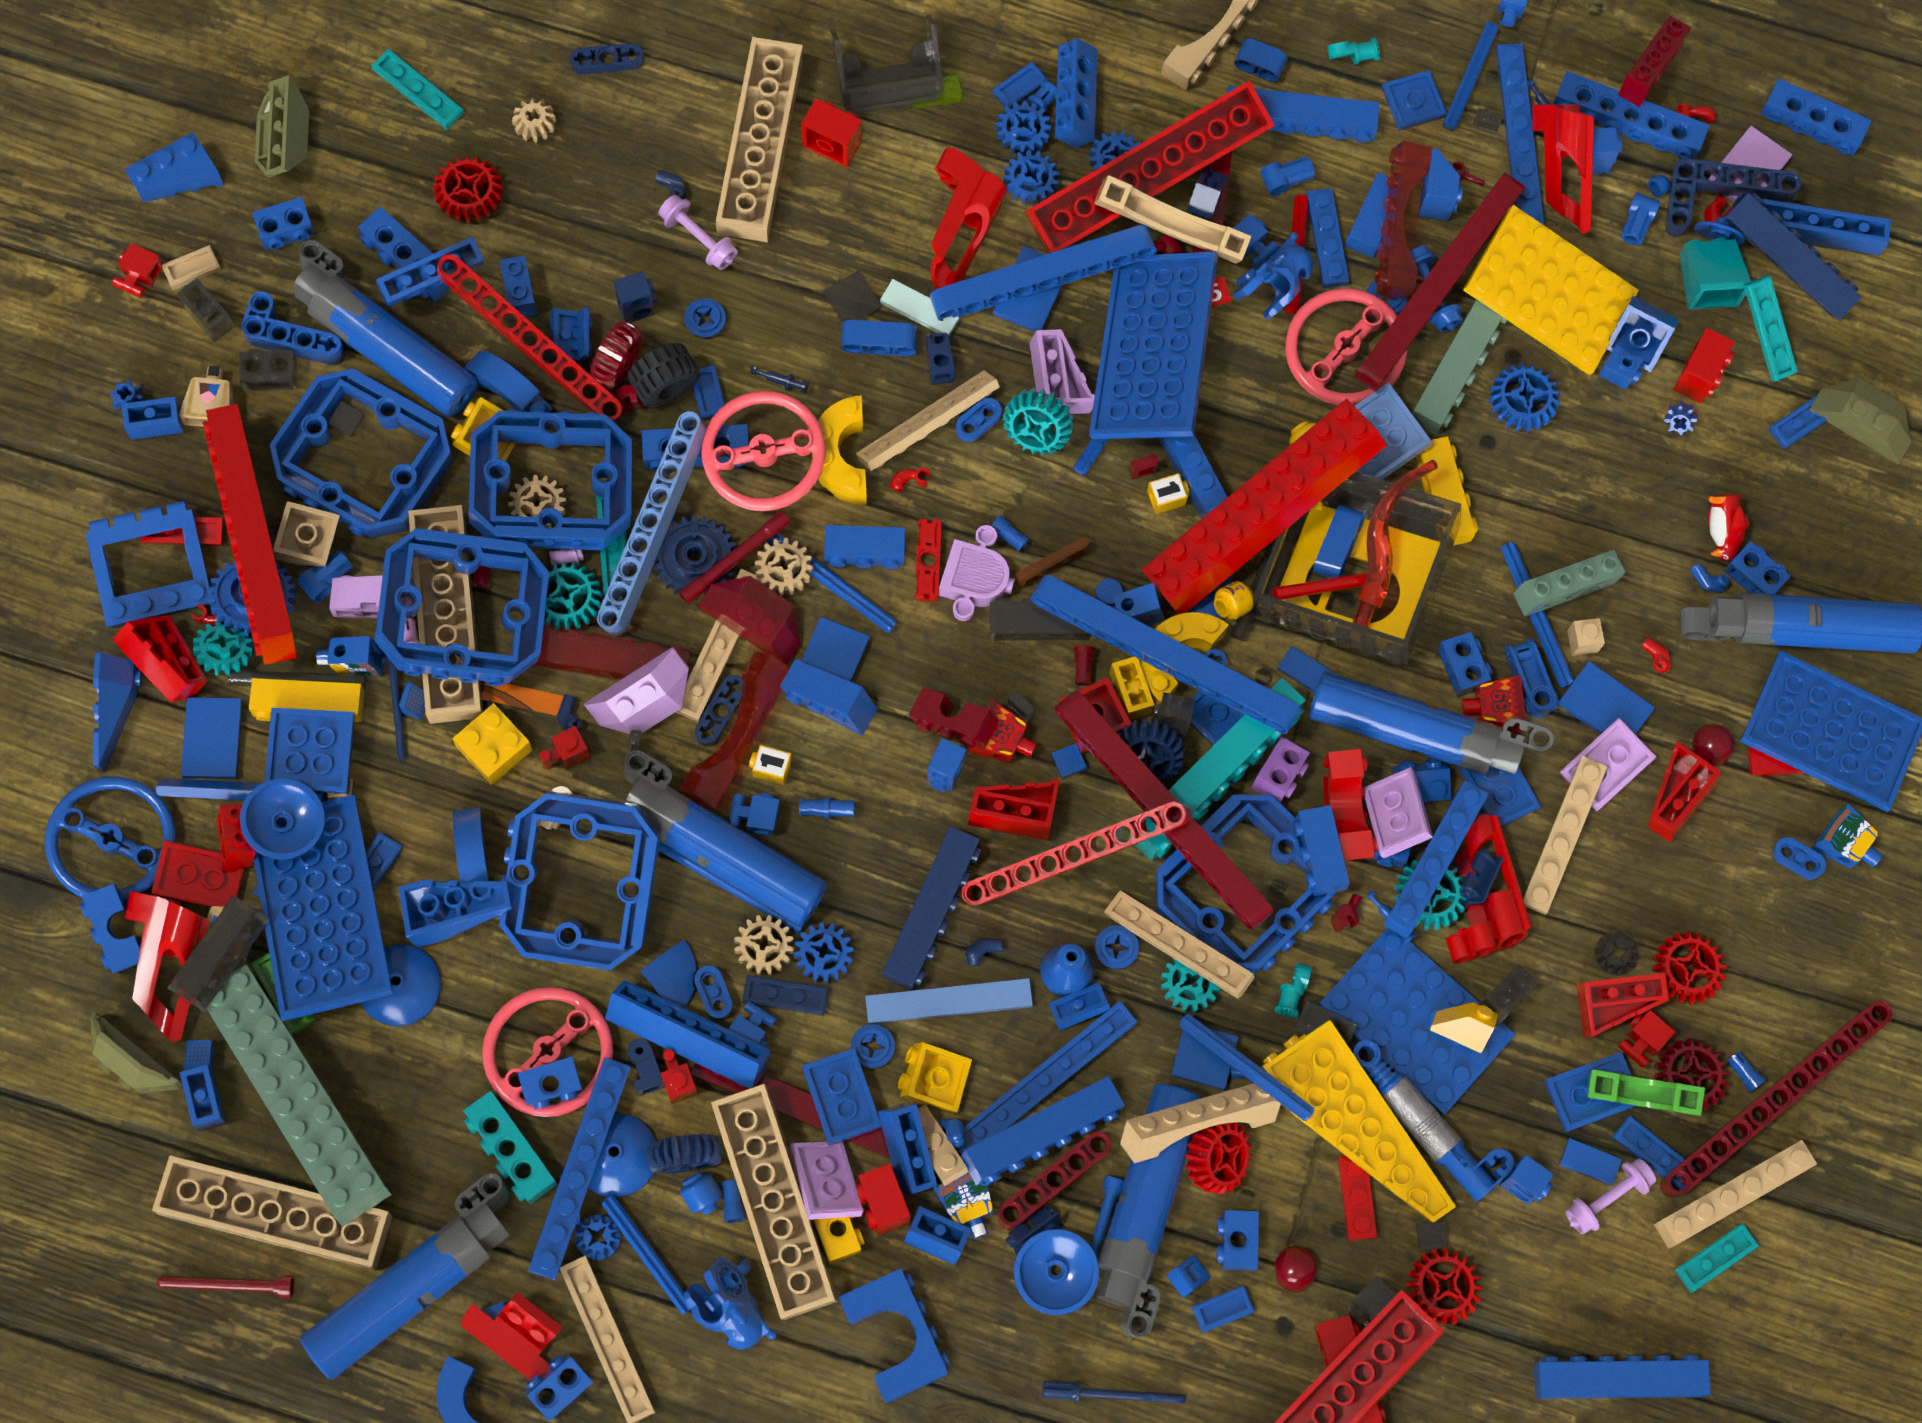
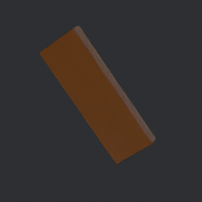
[1015,536,1089,589]

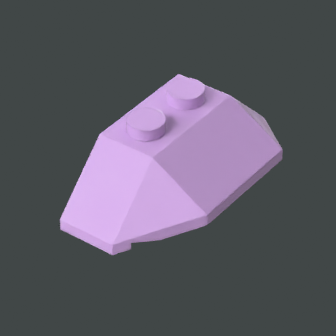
[584,647,689,736]

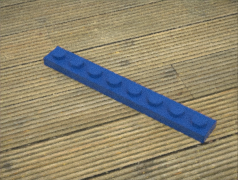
[1496,44,1544,225]
[951,1001,1137,1155]
[528,1057,631,1281]

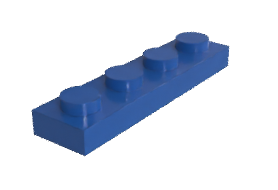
[1306,188,1349,289]

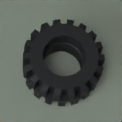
[628,343,701,407]

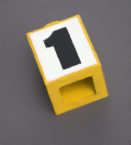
[1147,473,1190,515]
[749,745,792,785]

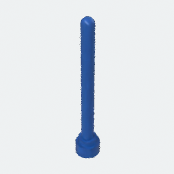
[1079,1176,1124,1309]

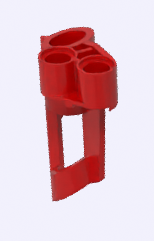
[1532,105,1594,235]
[931,147,1007,289]
[1445,814,1532,964]
[124,891,209,1043]

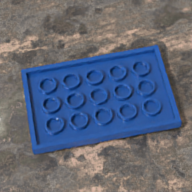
[1740,650,1922,812]
[1318,928,1516,1116]

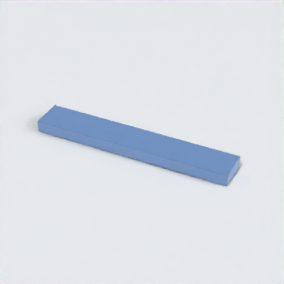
[865,978,1033,1024]

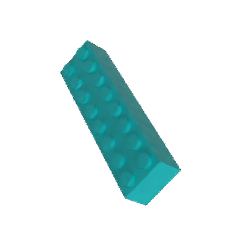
[1128,678,1305,862]

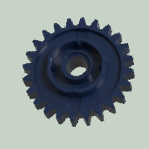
[654,515,737,600]

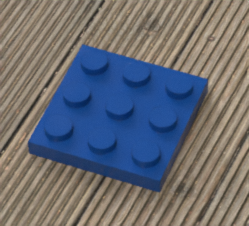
[264,708,355,794]

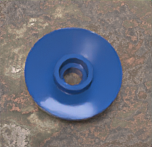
[1694,217,1745,244]

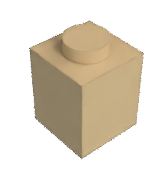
[1567,618,1605,656]

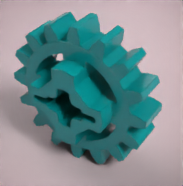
[193,620,252,676]
[1160,958,1220,1013]

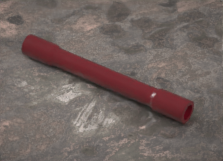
[678,511,790,605]

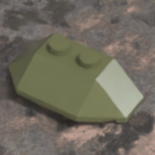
[255,75,309,177]
[1809,378,1912,464]
[91,1011,183,1093]

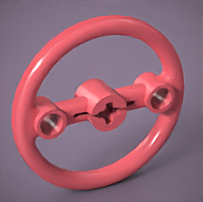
[1285,288,1407,405]
[701,391,826,511]
[482,987,613,1117]

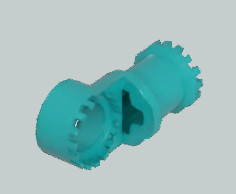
[1327,37,1380,65]
[1274,963,1312,1018]

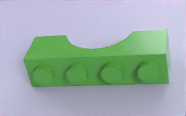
[1586,1069,1705,1116]

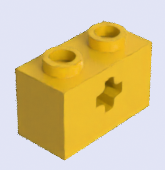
[1109,657,1154,720]

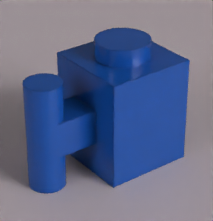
[1233,214,1279,268]
[729,793,780,837]
[728,1001,777,1048]

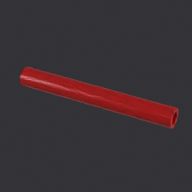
[1272,571,1376,601]

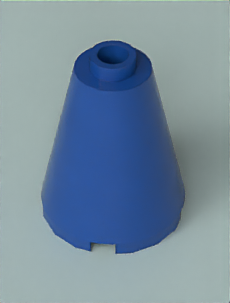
[1040,943,1095,997]

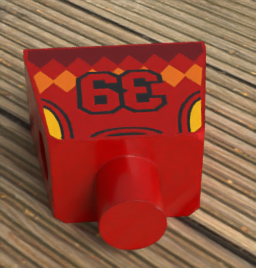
[1461,676,1526,732]
[969,700,1037,763]

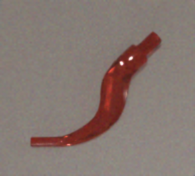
[1351,460,1438,632]

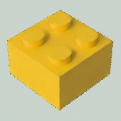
[452,703,532,786]

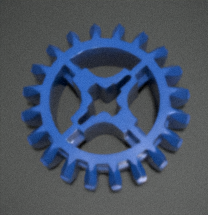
[1489,363,1560,433]

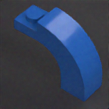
[464,350,552,413]
[453,808,490,883]
[437,1356,478,1423]

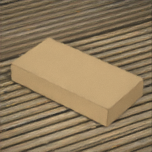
[161,245,221,290]

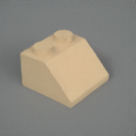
[273,501,340,566]

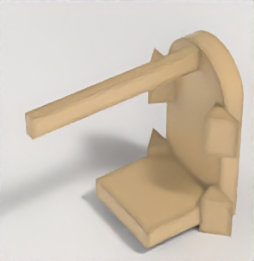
[328,779,353,801]

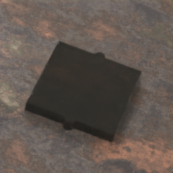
[822,270,882,323]

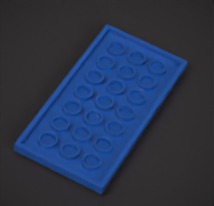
[1089,252,1218,439]
[254,794,393,1021]

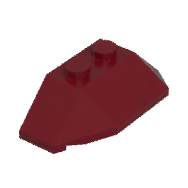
[697,576,800,667]

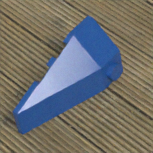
[93,653,143,772]
[398,880,513,948]

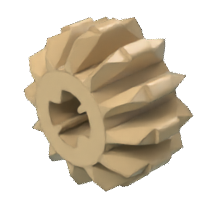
[512,97,556,143]

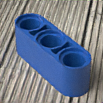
[841,320,917,356]
[1313,505,1365,578]

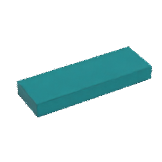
[1674,1223,1759,1293]

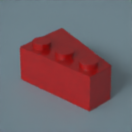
[112,615,208,703]
[1648,741,1721,842]
[968,779,1060,841]
[1576,973,1669,1038]

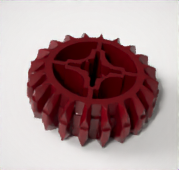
[590,320,644,390]
[1654,1038,1729,1111]

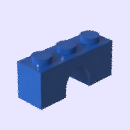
[80,883,141,974]

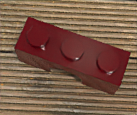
[909,687,999,749]

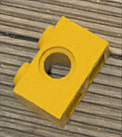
[813,1217,864,1265]

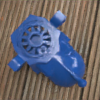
[1233,232,1313,320]
[684,1256,776,1350]

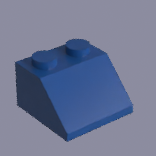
[1418,148,1463,221]
[1606,296,1679,372]

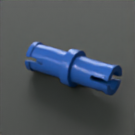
[799,797,855,819]

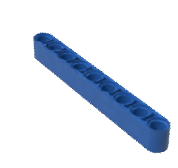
[930,225,1157,321]

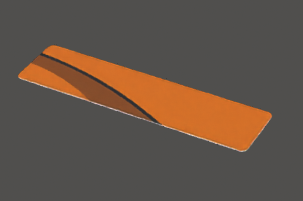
[481,681,563,716]

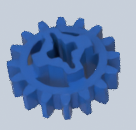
[996,101,1051,155]
[1089,130,1141,171]
[1003,150,1059,206]
[794,922,854,984]

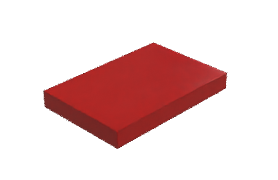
[151,840,244,908]

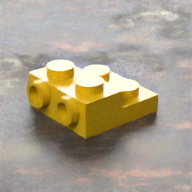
[451,397,516,461]
[898,1042,972,1113]

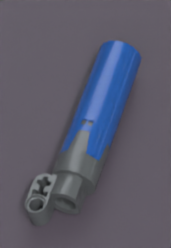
[294,240,477,418]

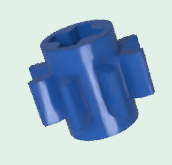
[110,380,145,410]
[1664,400,1698,435]

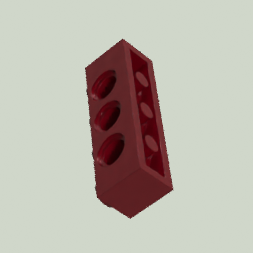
[1618,16,1692,107]

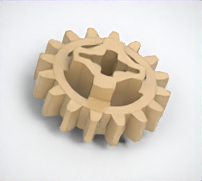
[508,475,567,528]
[755,538,813,596]
[734,915,794,976]

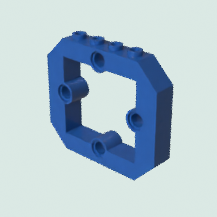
[270,368,453,539]
[469,409,632,550]
[374,528,549,686]
[496,791,661,970]
[1155,795,1335,974]

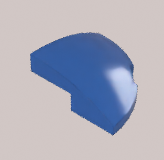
[640,940,697,1009]

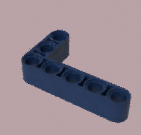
[1665,159,1801,237]

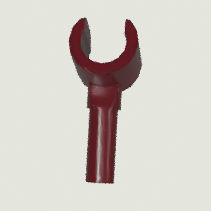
[1453,161,1485,186]

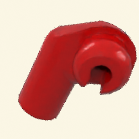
[1703,196,1727,221]
[1641,637,1671,673]

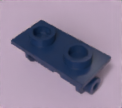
[1460,849,1504,905]
[1005,1206,1063,1256]

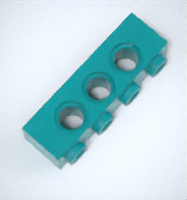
[463,1091,558,1204]

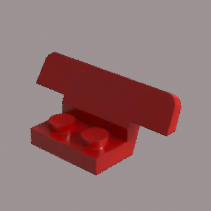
[461,1292,562,1380]

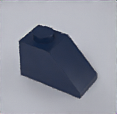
[1187,168,1229,220]

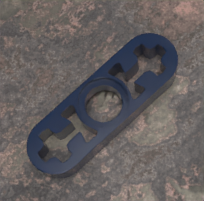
[570,43,644,74]
[695,675,746,747]

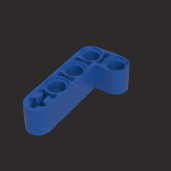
[242,291,345,365]

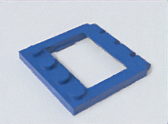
[85,501,211,627]

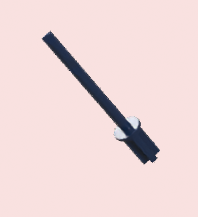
[381,652,406,761]
[1042,1380,1186,1404]

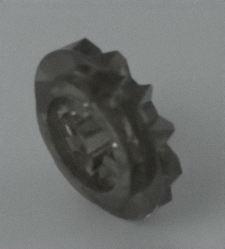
[1595,932,1639,975]

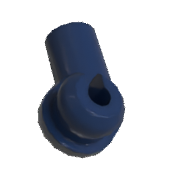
[655,170,687,200]
[965,938,1002,966]

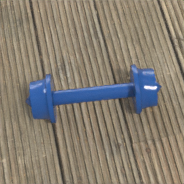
[1404,246,1463,333]

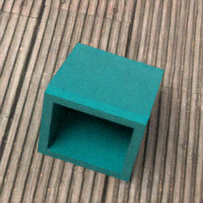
[1679,238,1751,310]

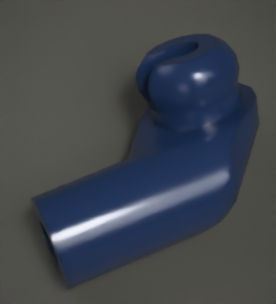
[557,694,581,730]

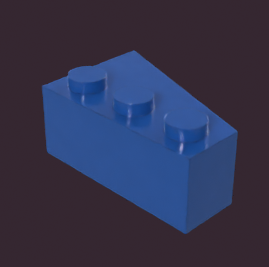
[125,132,224,202]
[780,659,877,736]

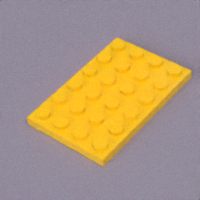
[1463,205,1639,375]

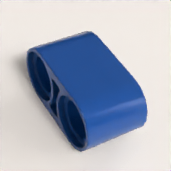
[1234,38,1288,82]

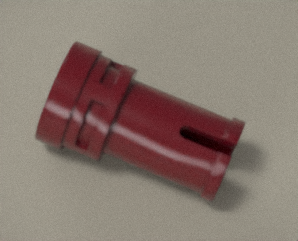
[1073,645,1095,686]

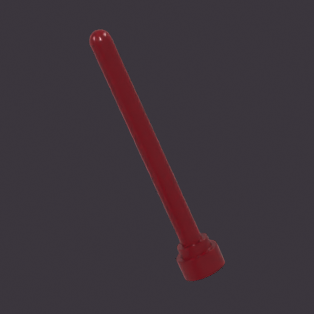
[156,1275,295,1299]

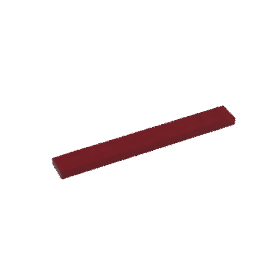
[691,1063,890,1159]

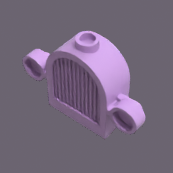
[939,525,1015,621]

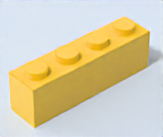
[1415,437,1477,548]
[249,678,365,722]

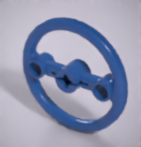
[45,777,176,901]

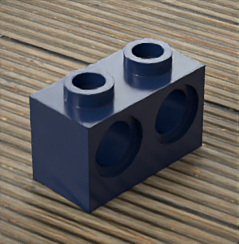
[613,271,657,323]

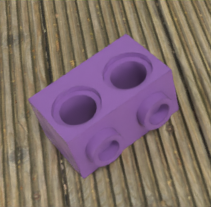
[1251,737,1309,803]

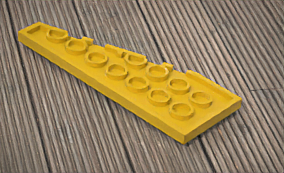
[1261,1020,1456,1223]

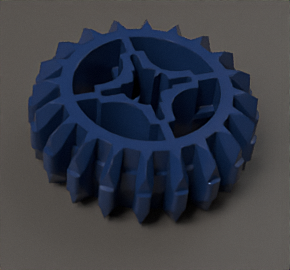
[1117,718,1185,784]
[646,1134,722,1174]

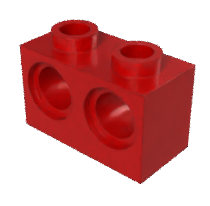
[216,804,256,869]

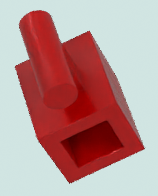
[112,243,163,298]
[539,726,590,770]
[1617,1010,1675,1068]
[661,1050,698,1104]

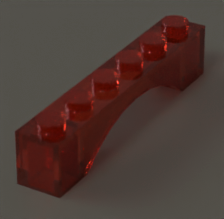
[1375,140,1432,300]
[679,651,789,810]

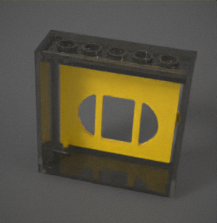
[1254,471,1461,665]

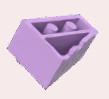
[1029,330,1095,414]
[329,575,414,621]

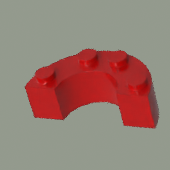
[1323,749,1377,861]

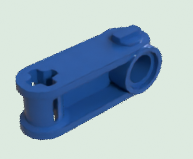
[1505,638,1560,718]

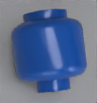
[680,1171,722,1215]

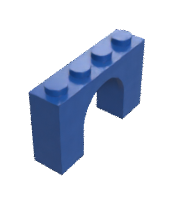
[839,1269,951,1404]

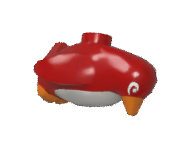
[1707,493,1749,562]

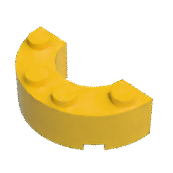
[811,395,866,505]
[1140,612,1229,711]

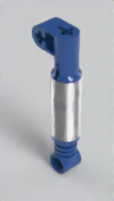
[1351,1040,1514,1202]

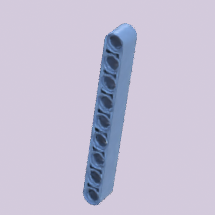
[597,411,707,636]

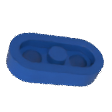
[956,398,1002,442]
[1772,837,1826,880]
[695,966,733,1020]

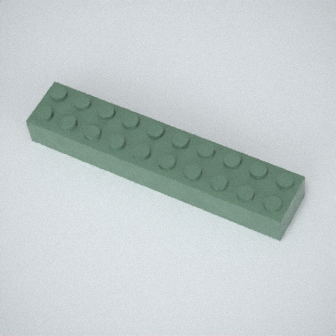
[198,964,391,1227]

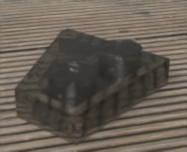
[1296,1000,1359,1047]

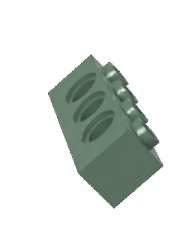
[1513,550,1626,617]

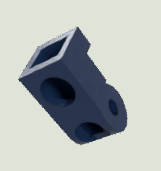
[925,332,955,385]
[627,1039,665,1097]

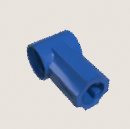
[1260,156,1315,196]
[1620,192,1660,246]
[297,550,354,603]

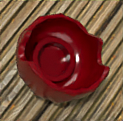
[1692,724,1734,767]
[1275,1246,1317,1293]

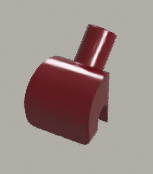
[1154,234,1184,254]
[608,385,646,413]
[1331,894,1362,932]

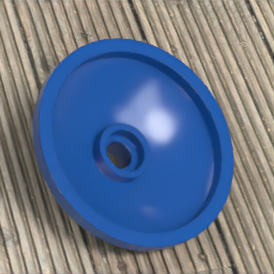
[240,778,325,860]
[360,944,441,1027]
[588,1113,655,1198]
[1014,1229,1099,1315]

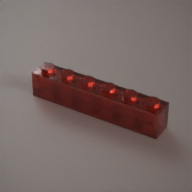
[532,625,691,683]

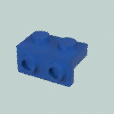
[550,307,592,365]
[1392,759,1451,802]

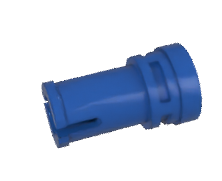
[991,515,1029,552]
[1726,1051,1767,1094]
[721,1180,746,1223]

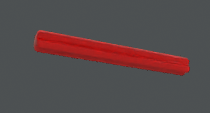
[1285,194,1308,315]

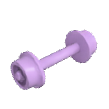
[659,195,738,270]
[1566,1158,1656,1235]

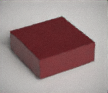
[1129,454,1159,479]

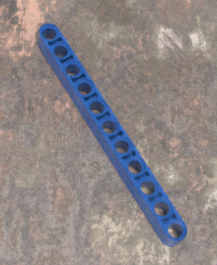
[1030,575,1301,734]

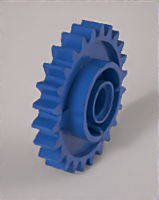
[208,561,296,636]

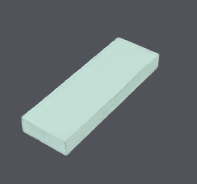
[880,279,960,338]

